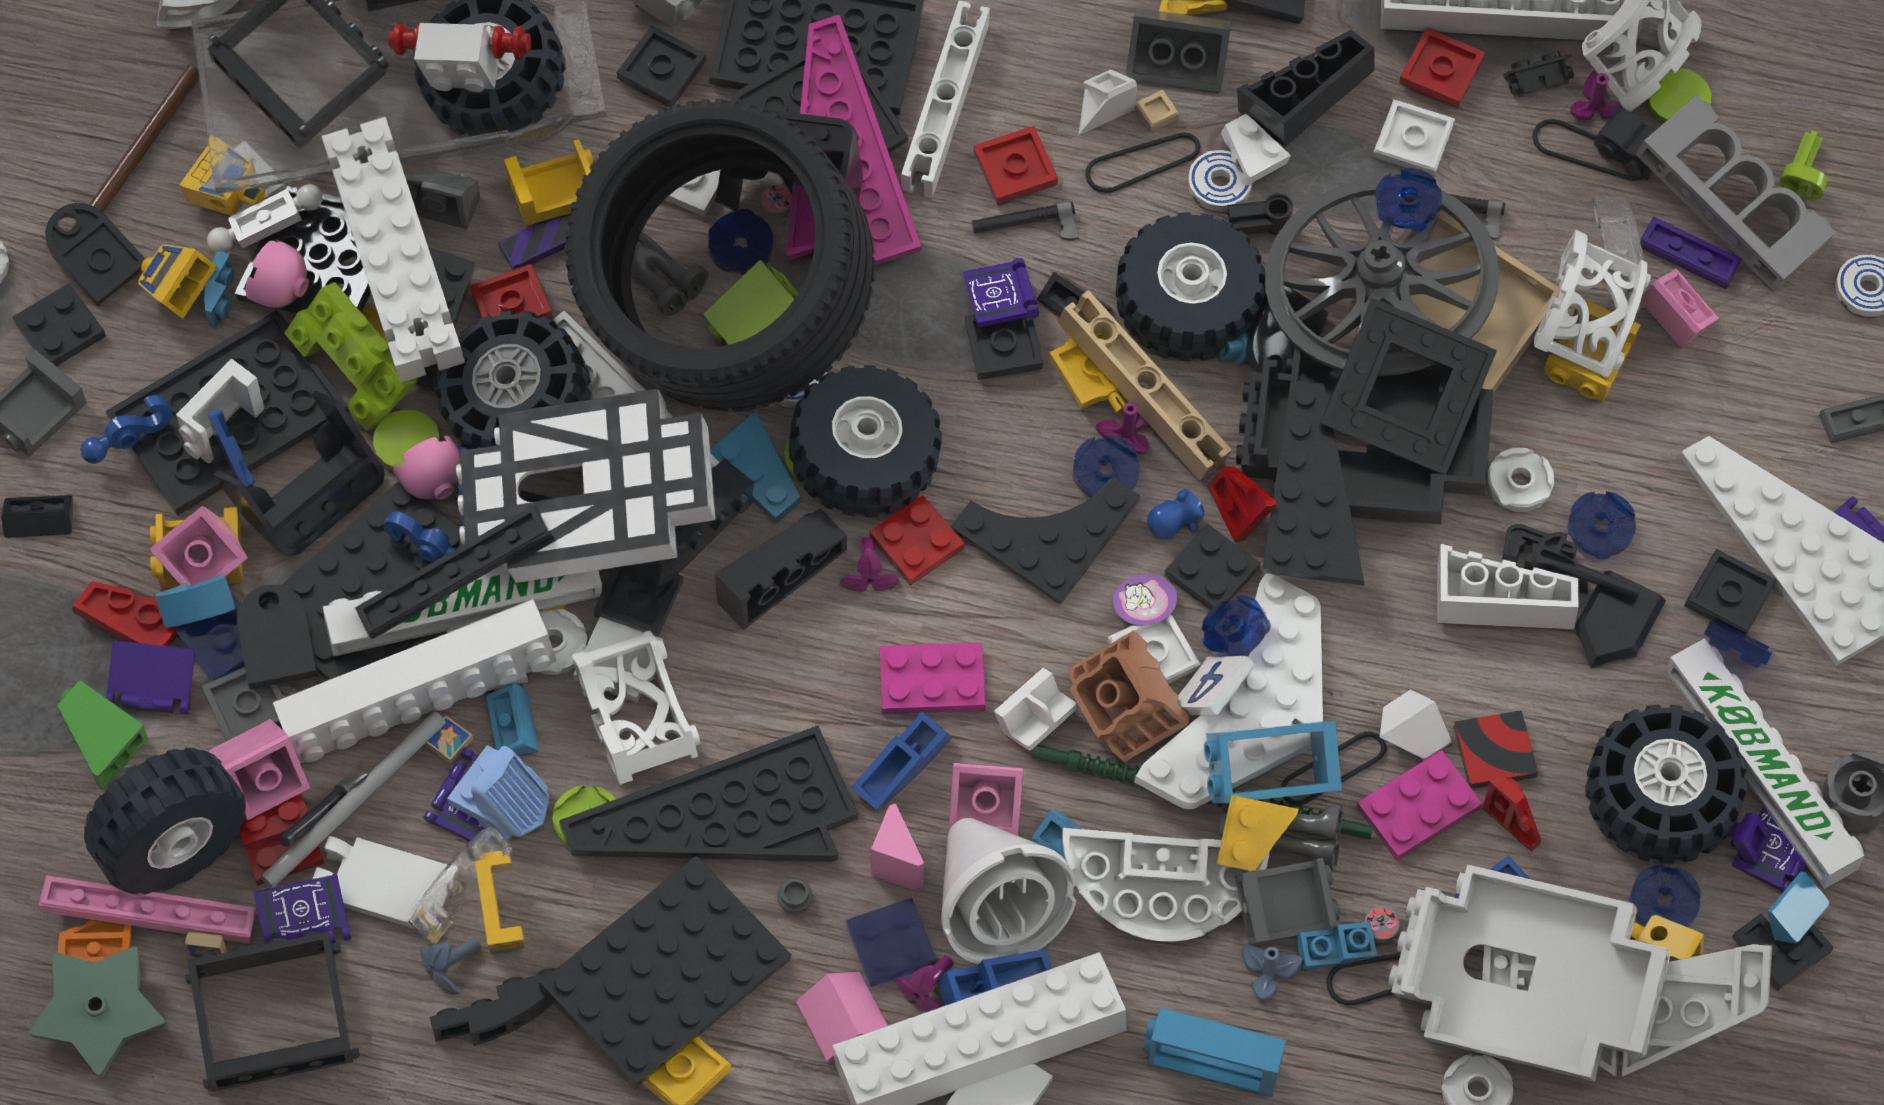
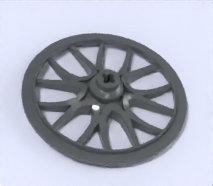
[1265,179,1499,376]

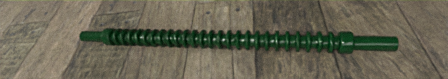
[1032,745,1373,840]

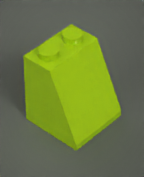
[703,260,799,345]

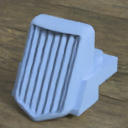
[447,745,549,841]

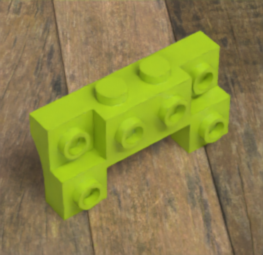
[284,282,418,431]

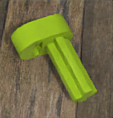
[1779,130,1828,200]

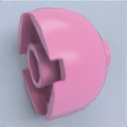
[245,240,309,308]
[394,436,461,500]

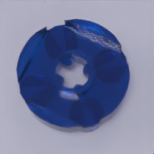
[1375,168,1442,232]
[708,209,773,275]
[1073,435,1140,497]
[1567,491,1636,560]
[1201,595,1271,657]
[1629,865,1701,927]

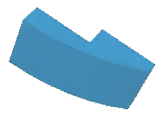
[204,250,235,328]
[155,575,236,628]
[1296,922,1377,970]

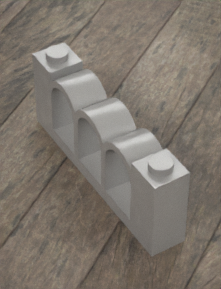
[1636,95,1836,292]

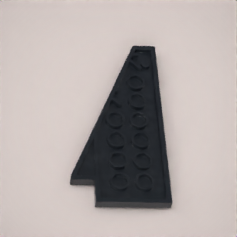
[559,726,858,861]

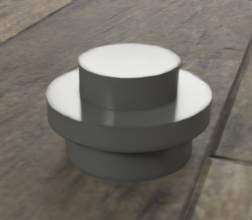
[777,878,813,913]

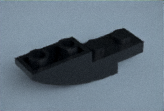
[430,968,557,1046]

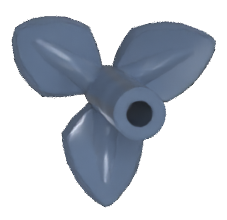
[420,937,481,994]
[1242,944,1303,1000]

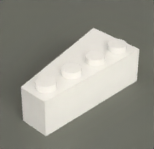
[1437,544,1578,629]

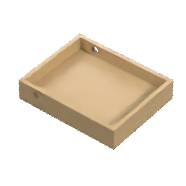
[1349,202,1560,394]

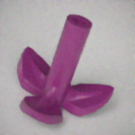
[1570,71,1623,120]
[1095,403,1149,454]
[840,537,899,592]
[896,955,954,1012]

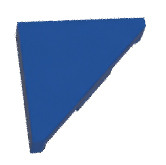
[208,408,255,488]

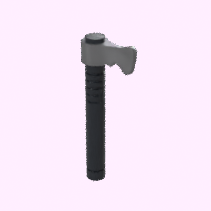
[1404,193,1506,239]
[972,200,1079,240]
[279,772,368,847]

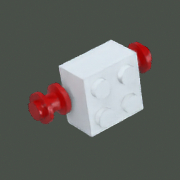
[388,23,531,92]

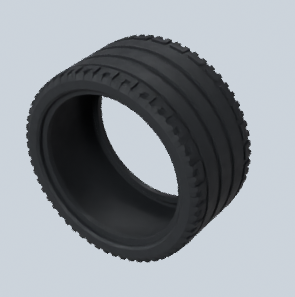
[565,99,875,411]

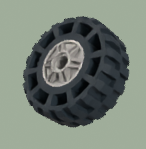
[435,310,591,450]

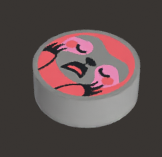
[760,185,792,219]
[1364,907,1400,944]

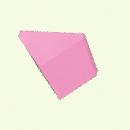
[1640,269,1719,349]
[149,506,247,586]
[949,763,1023,836]
[871,803,924,892]
[796,972,888,1063]

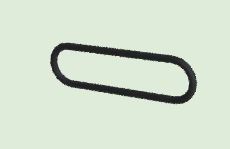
[1281,731,1386,805]

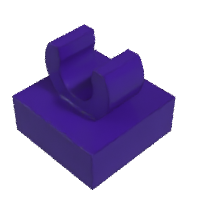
[1726,813,1771,863]

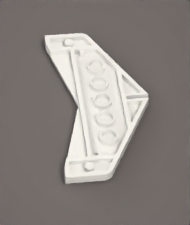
[1134,573,1323,809]
[1482,944,1772,1077]

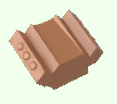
[1069,630,1189,763]

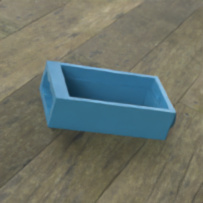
[1204,721,1342,803]
[1143,1007,1286,1097]

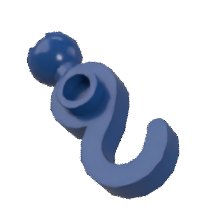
[80,395,173,464]
[383,511,455,562]

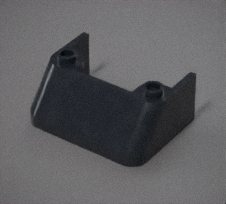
[715,109,863,211]
[213,391,385,556]

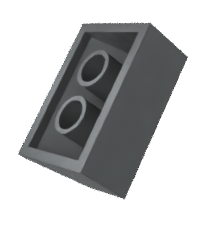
[1126,8,1232,92]

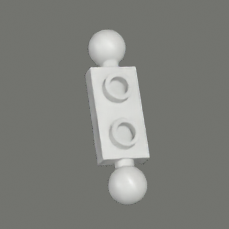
[207,184,323,253]

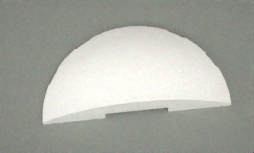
[1062,828,1269,942]

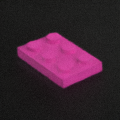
[879,642,985,714]
[1356,750,1483,861]

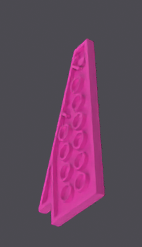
[786,14,922,265]

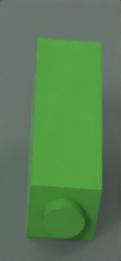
[57,680,148,790]

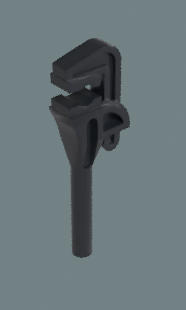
[1502,524,1641,599]

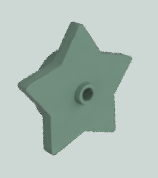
[29,946,167,1078]

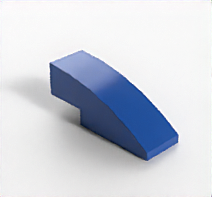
[851,711,953,811]
[937,949,1052,1006]

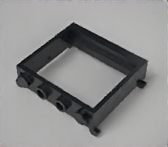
[208,0,389,150]
[185,931,360,1092]

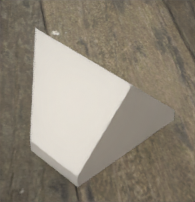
[1078,70,1137,136]
[1380,690,1452,761]

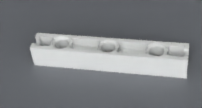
[901,1,990,198]

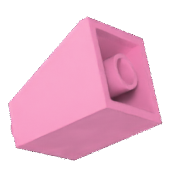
[208,719,310,820]

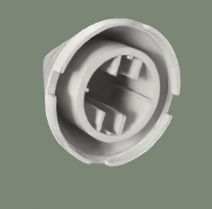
[941,818,1077,964]

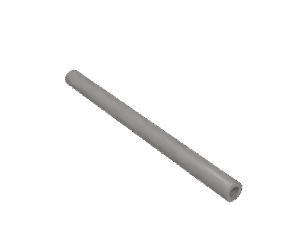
[260,711,446,888]

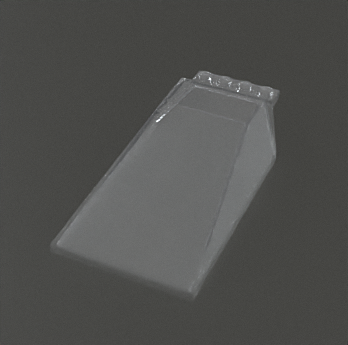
[191,0,607,194]

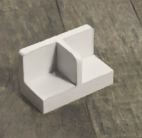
[994,668,1078,750]

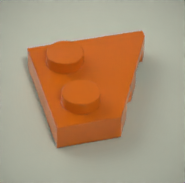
[57,920,133,963]

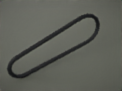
[1532,119,1642,181]
[1085,132,1201,193]
[1326,952,1401,1005]

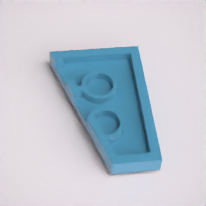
[710,411,800,523]

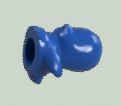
[1147,489,1205,539]

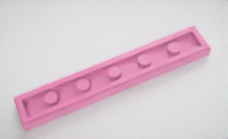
[39,875,256,944]

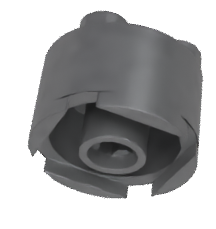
[1821,751,1884,833]

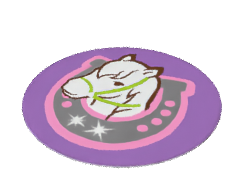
[1113,574,1177,625]

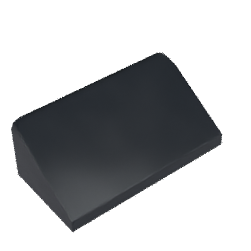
[1037,272,1112,323]
[1,495,73,538]

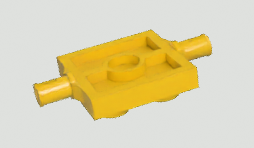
[1049,326,1139,415]

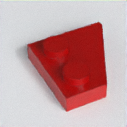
[1207,466,1278,542]
[1482,772,1542,852]

